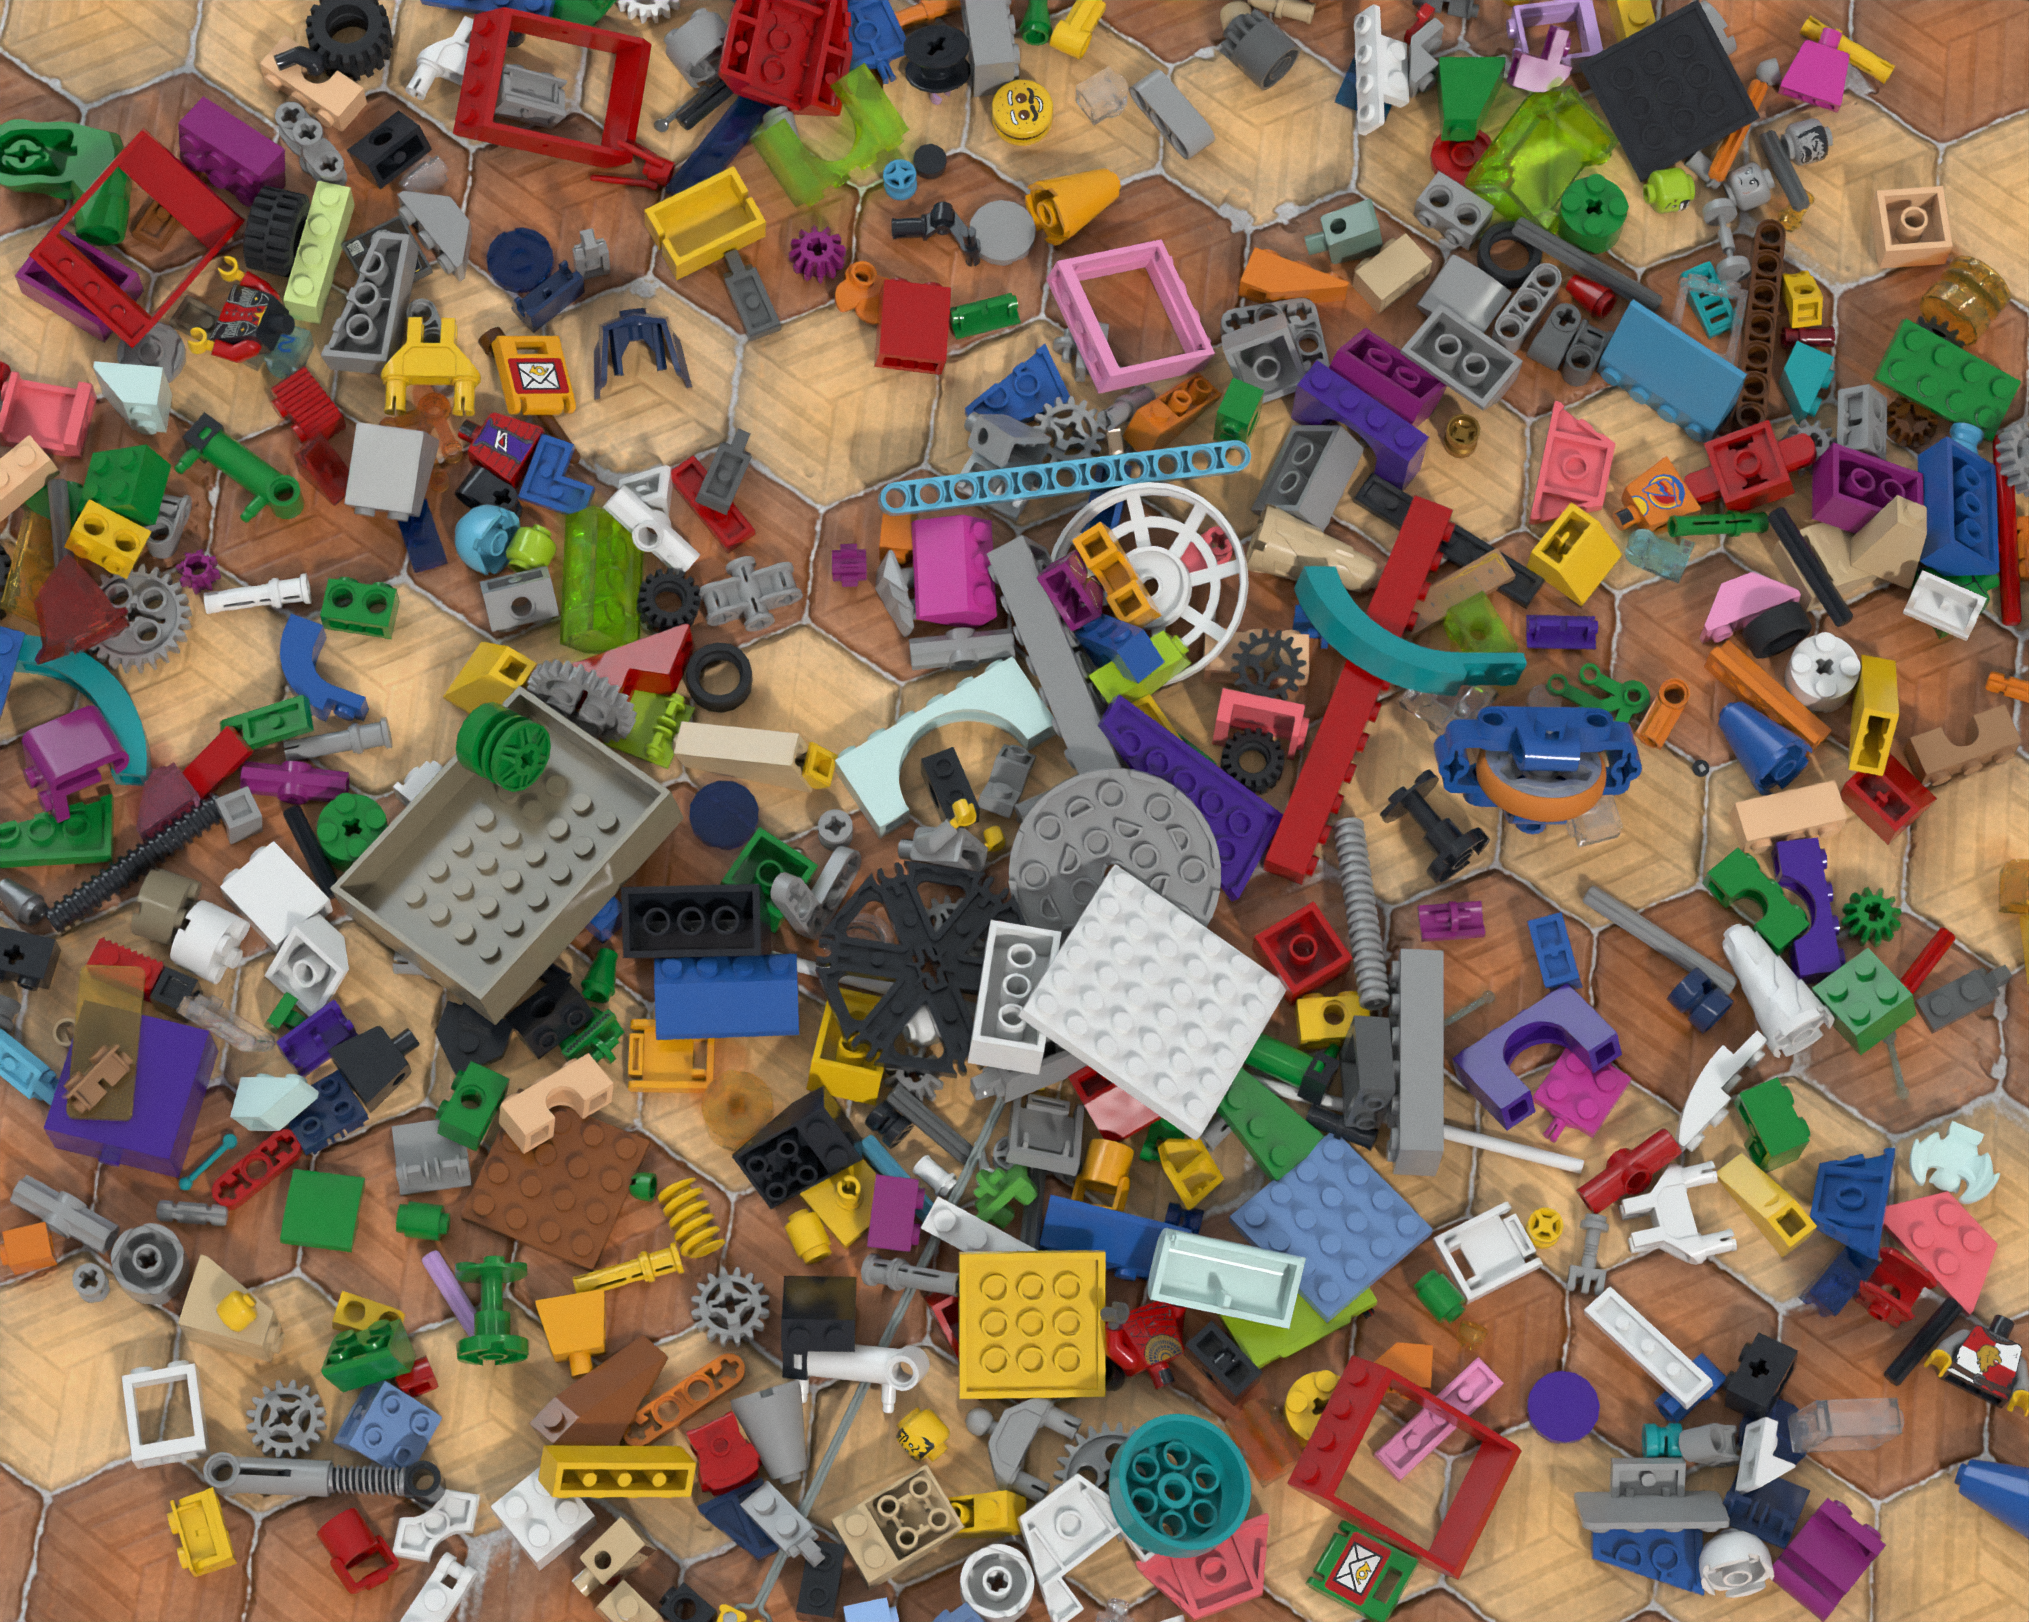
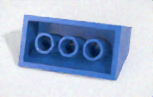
[1918,436,1999,576]
[654,954,799,1040]
[1039,1195,1192,1281]

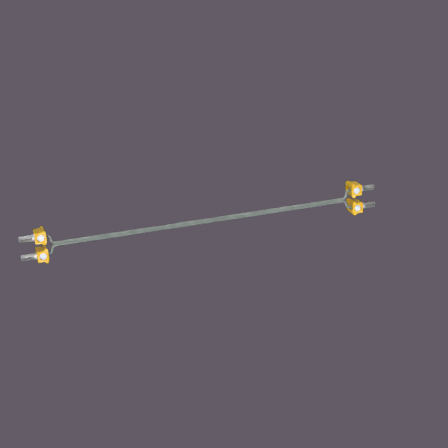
[716,1087,1045,1622]

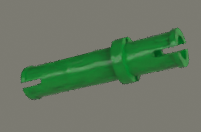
[1667,510,1769,537]

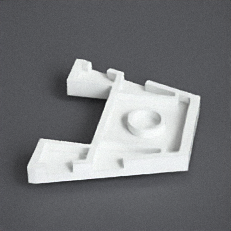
[1017,1473,1155,1622]

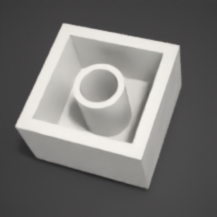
[491,1467,597,1571]

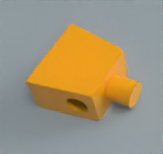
[535,1289,607,1379]

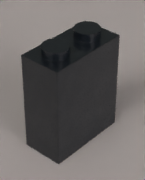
[781,1276,857,1352]

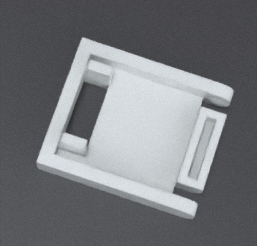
[1432,1201,1543,1305]

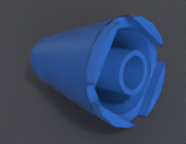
[1718,701,1813,796]
[1954,1459,2029,1540]

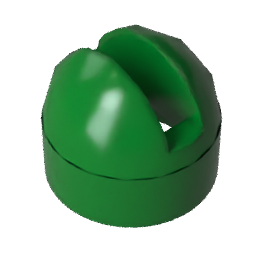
[629,1172,657,1202]

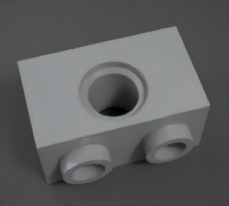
[479,566,559,632]

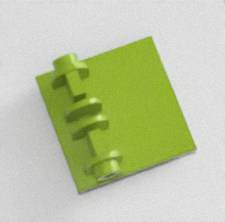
[604,690,695,769]

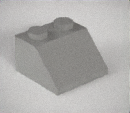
[1221,313,1306,404]

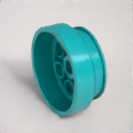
[1109,1414,1251,1558]

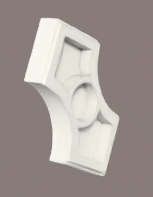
[392,1489,481,1563]

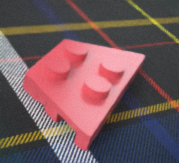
[1529,401,1616,525]
[1883,1191,1998,1317]
[1135,1513,1269,1621]

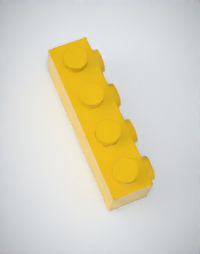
[538,1445,696,1498]

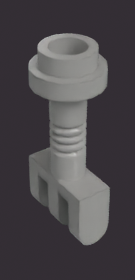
[1566,1213,1609,1296]

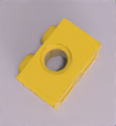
[1295,991,1370,1050]

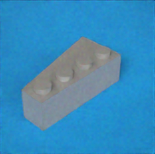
[321,232,419,375]

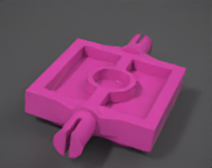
[1533,1048,1631,1143]

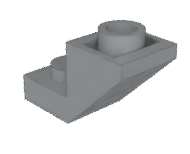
[1408,17,1444,98]
[978,744,1037,818]

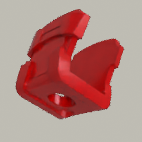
[1855,1247,1938,1329]
[685,1411,763,1497]

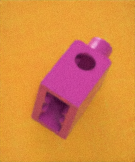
[1778,28,1850,113]

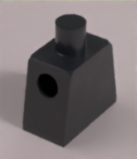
[328,1026,420,1113]

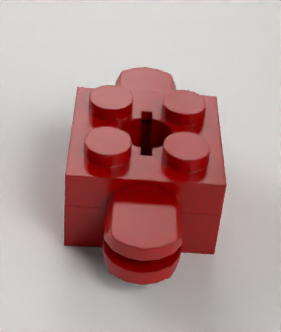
[1684,420,1817,513]

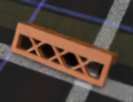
[1704,639,1832,758]

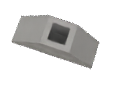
[397,191,473,282]

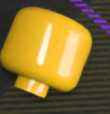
[216,1290,258,1332]

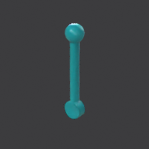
[178,1134,238,1190]

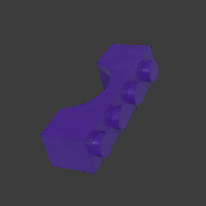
[1771,837,1845,984]

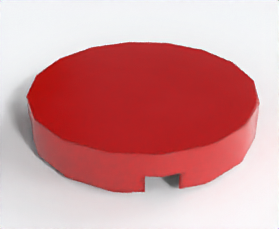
[1430,130,1497,189]

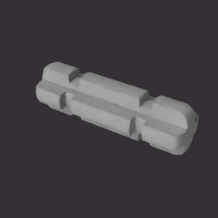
[156,1200,228,1226]

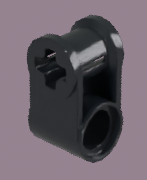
[454,465,522,519]

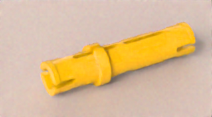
[1799,15,1895,84]

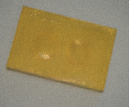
[0,511,81,634]

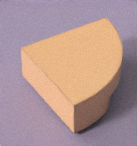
[1102,426,1124,456]

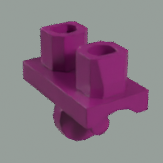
[1418,901,1485,942]

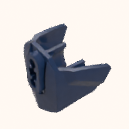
[594,308,692,400]

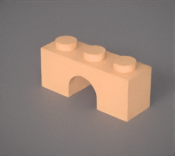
[260,35,367,132]
[499,1053,614,1154]

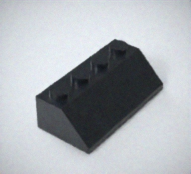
[621,884,772,958]

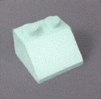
[93,361,172,435]

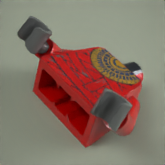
[1100,1301,1187,1390]

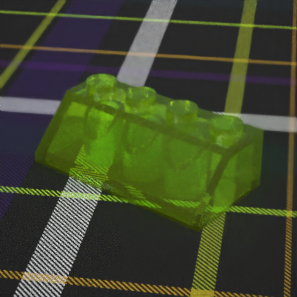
[560,505,644,654]

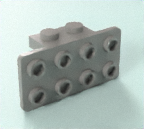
[1574,1457,1730,1533]

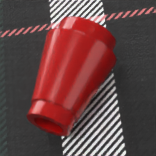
[1565,274,1617,319]

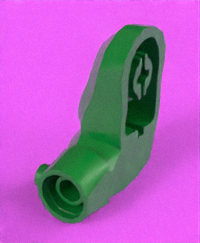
[0,119,132,246]

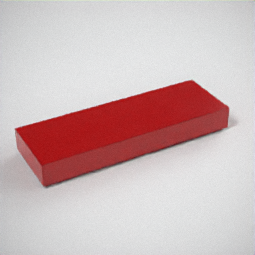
[671,455,756,554]

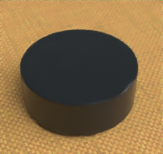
[913,144,947,179]

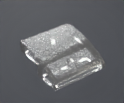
[1398,685,1499,736]

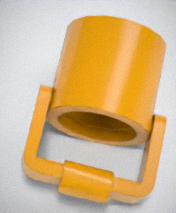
[1071,1139,1134,1212]

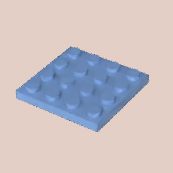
[1229,1133,1433,1323]

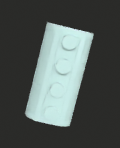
[1148,1228,1306,1329]

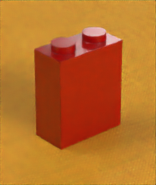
[874,278,951,375]

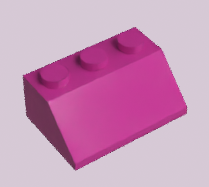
[911,515,997,630]

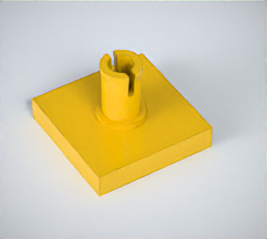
[799,1158,876,1249]

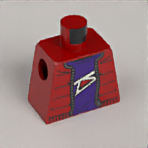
[458,412,544,490]

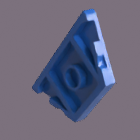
[1810,1148,1895,1260]

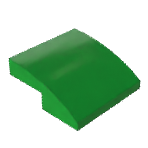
[280,1169,365,1252]

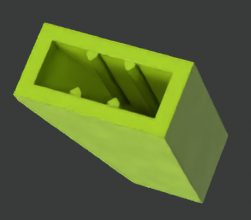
[1089,630,1191,704]

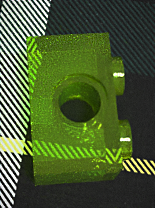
[1443,591,1518,653]

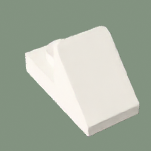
[1735,1417,1796,1495]

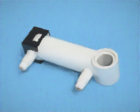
[782,1344,930,1413]

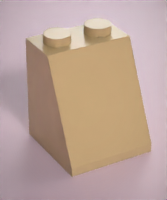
[178,1254,285,1362]

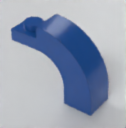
[280,614,369,722]

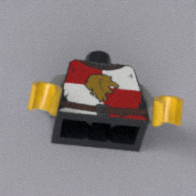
[1924,1315,2029,1416]

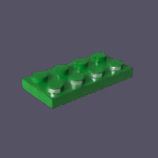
[1872,318,2021,442]

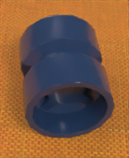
[1666,967,1734,1034]

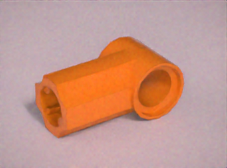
[1634,678,1690,750]

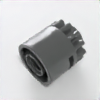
[1220,9,1301,90]

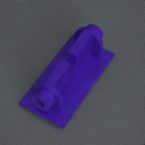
[1526,615,1598,650]

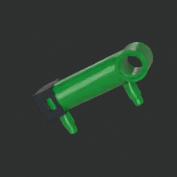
[174,412,304,523]
[1244,1032,1340,1107]

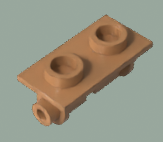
[61,1044,133,1114]

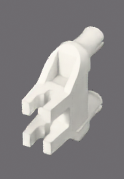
[405,16,508,100]
[1618,1160,1737,1265]

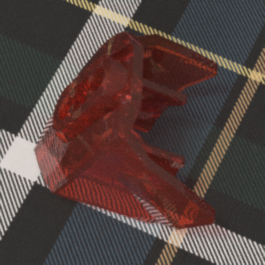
[34,555,131,665]

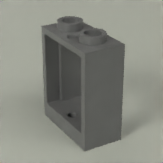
[1339,1015,1395,1130]

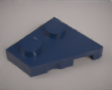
[697,1477,780,1561]

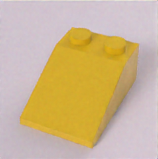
[806,988,884,1106]

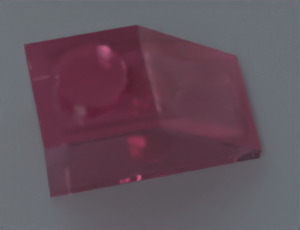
[136,762,200,843]

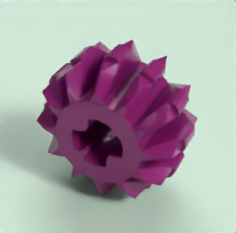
[789,224,846,284]

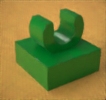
[264,991,306,1034]

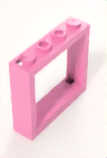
[1046,239,1215,394]

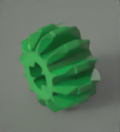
[1841,887,1902,948]

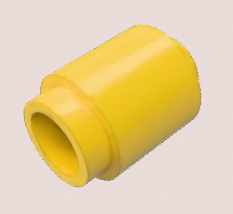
[784,1209,832,1265]

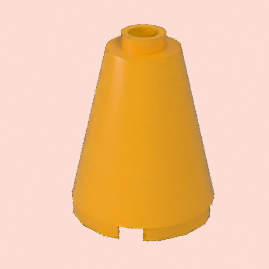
[1025,168,1121,246]

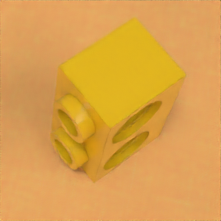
[64,499,152,579]

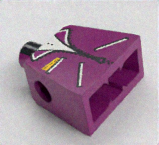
[1037,550,1104,631]

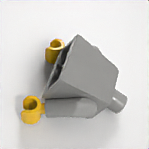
[898,799,1006,881]

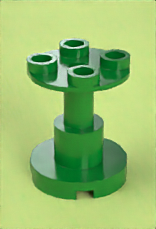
[455,1256,529,1365]

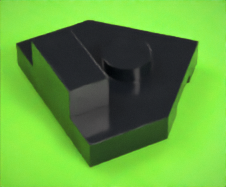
[435,1001,514,1076]

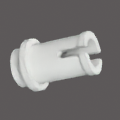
[913,1155,957,1199]

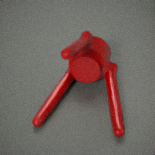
[590,139,676,191]

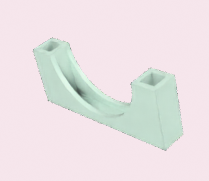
[835,656,1056,839]

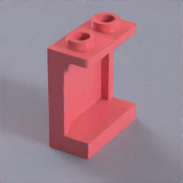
[0,371,97,459]
[1212,688,1310,760]

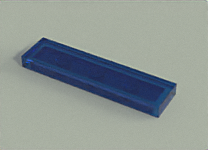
[665,96,771,196]

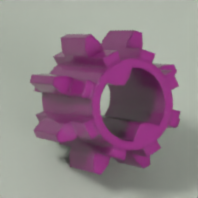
[832,544,867,587]
[176,549,221,595]

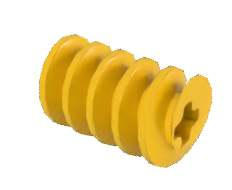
[658,1178,726,1258]

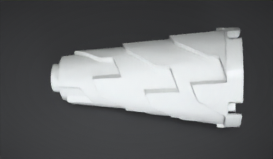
[1722,924,1834,1058]

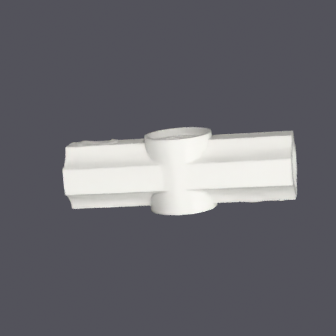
[603,485,700,575]

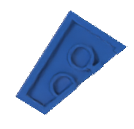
[1591,1528,1704,1596]

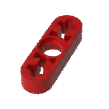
[211,1129,303,1211]

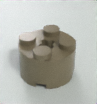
[131,867,202,947]

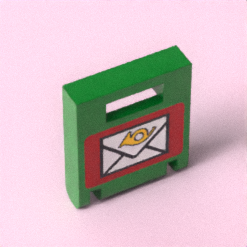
[1306,1520,1419,1622]

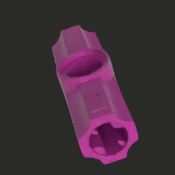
[240,761,350,804]

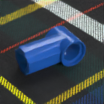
[1654,1352,1726,1423]

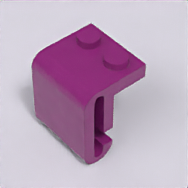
[22,705,129,823]
[1769,1497,1886,1622]

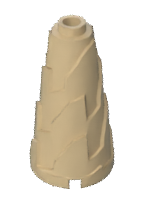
[1246,503,1382,593]

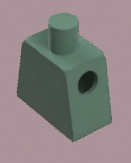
[1304,199,1383,264]

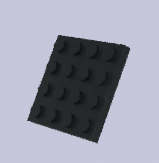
[1579,0,1760,182]

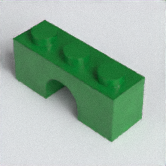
[1702,847,1810,957]

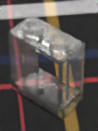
[1671,274,1749,365]
[1788,1398,1904,1453]

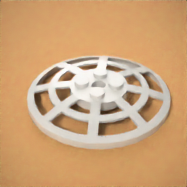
[1051,482,1249,686]

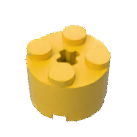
[1283,1370,1341,1449]

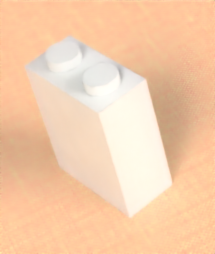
[220,841,333,953]

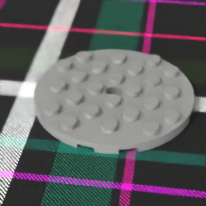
[1009,768,1221,949]

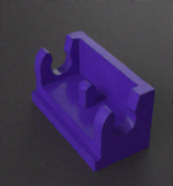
[276,999,358,1078]

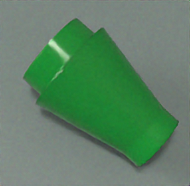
[1020,0,1053,46]
[581,948,618,1003]

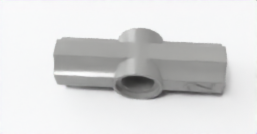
[909,627,1015,671]
[10,1175,120,1255]

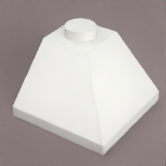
[264,914,349,1017]

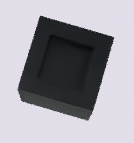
[150,967,203,1024]
[659,1582,718,1622]

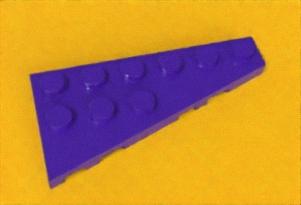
[1097,695,1283,902]

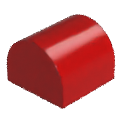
[395,1356,439,1398]

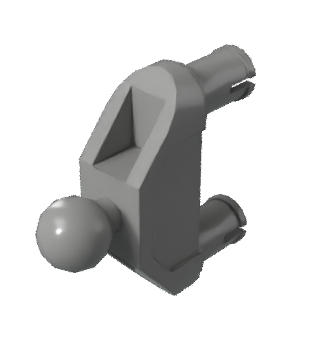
[965,1398,1083,1503]

